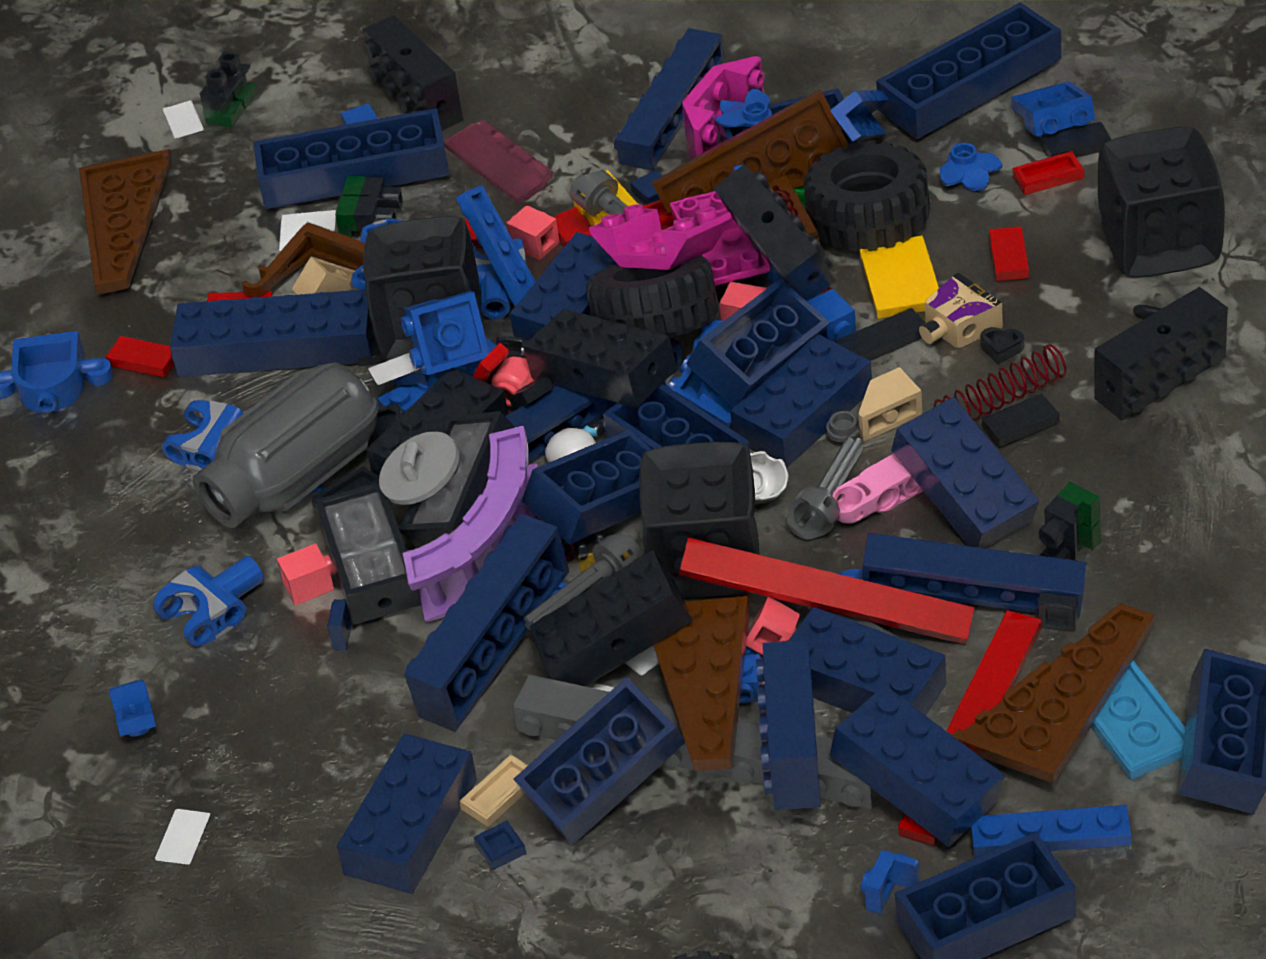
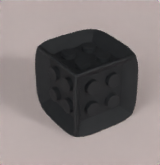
[1098,127,1225,277]
[363,216,483,360]
[639,442,760,599]

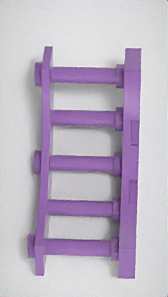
[403,425,538,623]

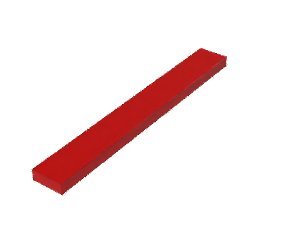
[679,538,974,645]
[898,610,1042,846]

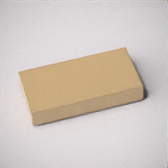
[459,755,528,827]

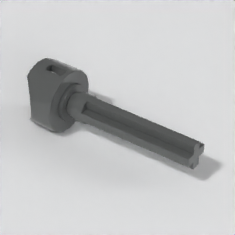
[570,170,627,215]
[787,436,863,540]
[524,535,644,630]

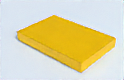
[859,235,939,319]

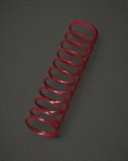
[934,344,1067,421]

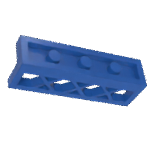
[830,90,889,142]

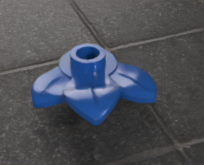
[715,88,772,127]
[940,143,1002,191]

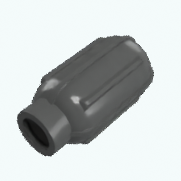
[192,362,378,528]

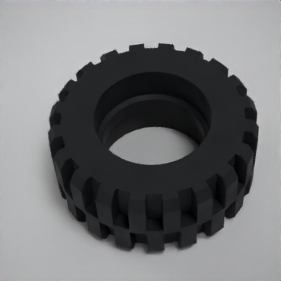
[803,141,930,251]
[586,255,719,338]

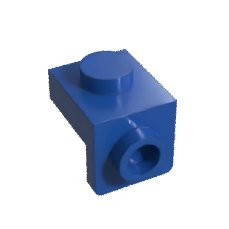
[109,679,156,737]
[861,850,920,914]

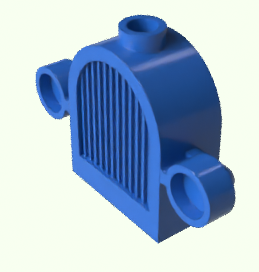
[0,331,113,413]

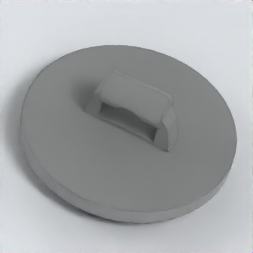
[379,432,459,505]

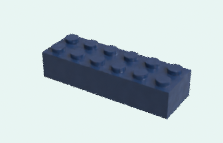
[876,2,1061,139]
[253,108,450,209]
[170,289,374,377]
[404,513,569,732]

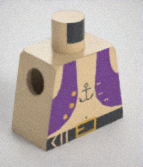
[919,272,1003,348]

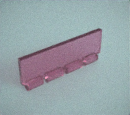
[444,120,553,204]

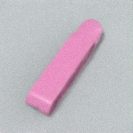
[832,453,923,524]

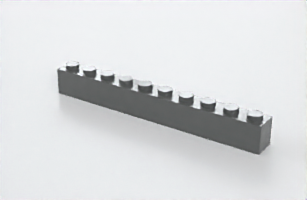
[513,675,878,809]

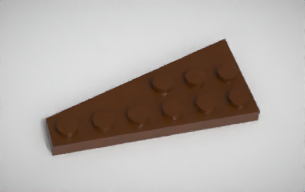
[651,89,848,212]
[79,149,172,295]
[653,596,750,771]
[952,603,1155,784]

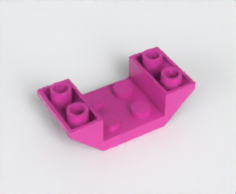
[682,56,765,160]
[670,191,770,288]
[589,204,731,270]

